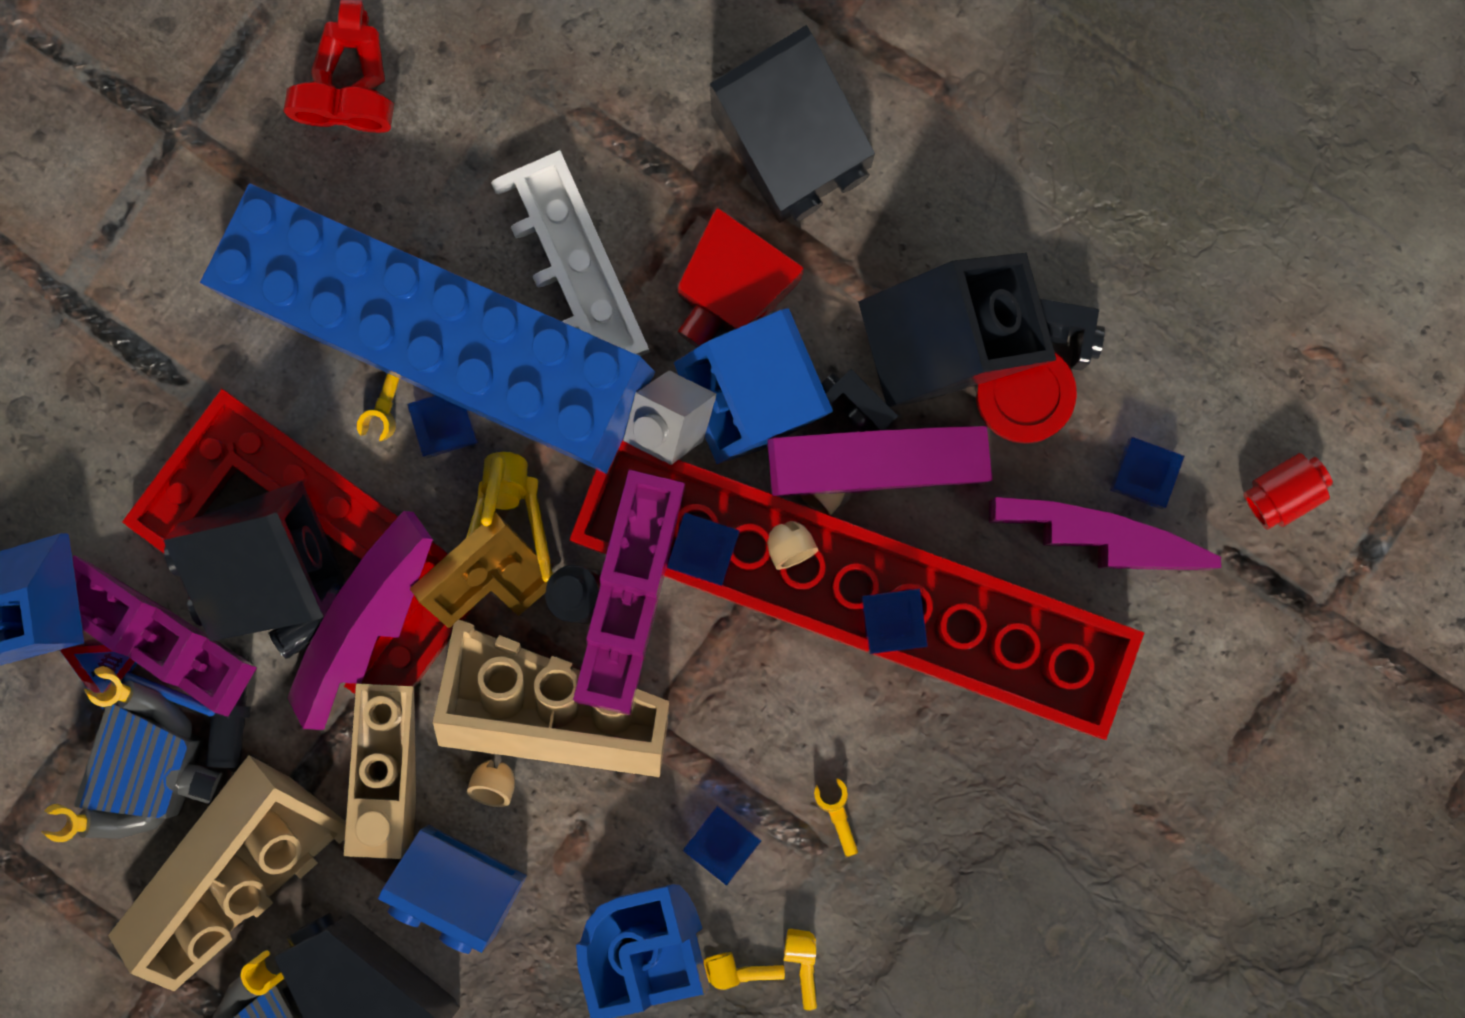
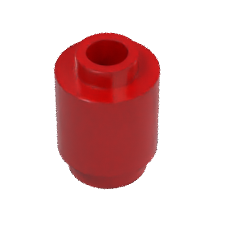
[1243,453,1333,530]

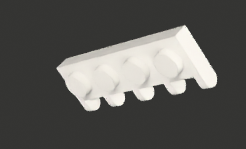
[491,150,650,356]

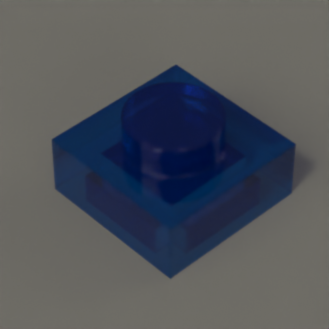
[407,395,479,459]
[1110,437,1185,509]
[667,513,740,586]
[861,589,928,654]
[682,804,761,886]

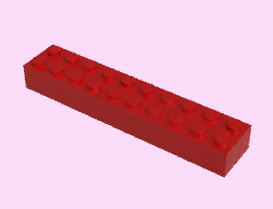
[570,441,1145,740]

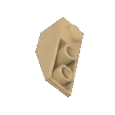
[344,684,416,859]

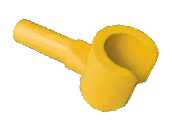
[357,373,400,441]
[814,778,858,857]
[783,929,817,1011]
[703,952,785,990]

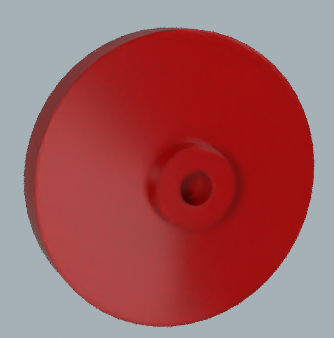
[976,353,1077,443]

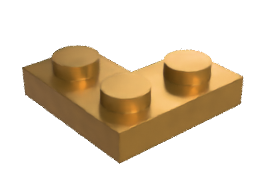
[410,512,554,628]

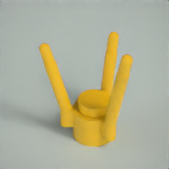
[466,452,553,582]

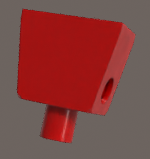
[677,208,804,348]

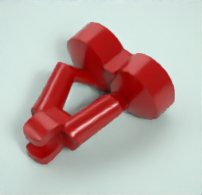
[283,0,394,133]

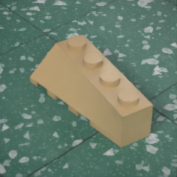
[433,619,669,777]
[108,755,346,991]

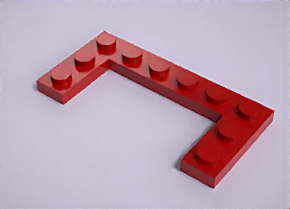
[122,389,474,694]

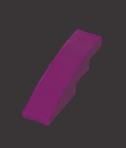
[767,426,992,496]
[573,470,685,715]
[989,497,1221,570]
[287,511,433,730]
[72,555,257,717]

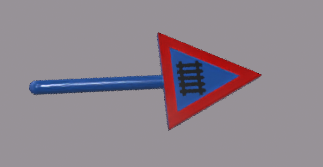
[59,645,215,716]

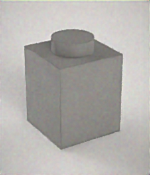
[623,371,717,465]

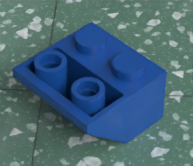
[673,308,833,464]
[0,533,84,666]
[378,825,527,954]

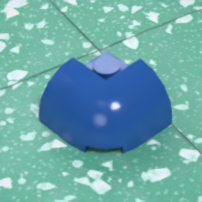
[576,884,710,1018]

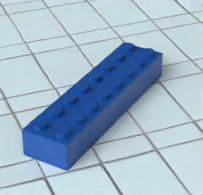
[200,183,655,474]

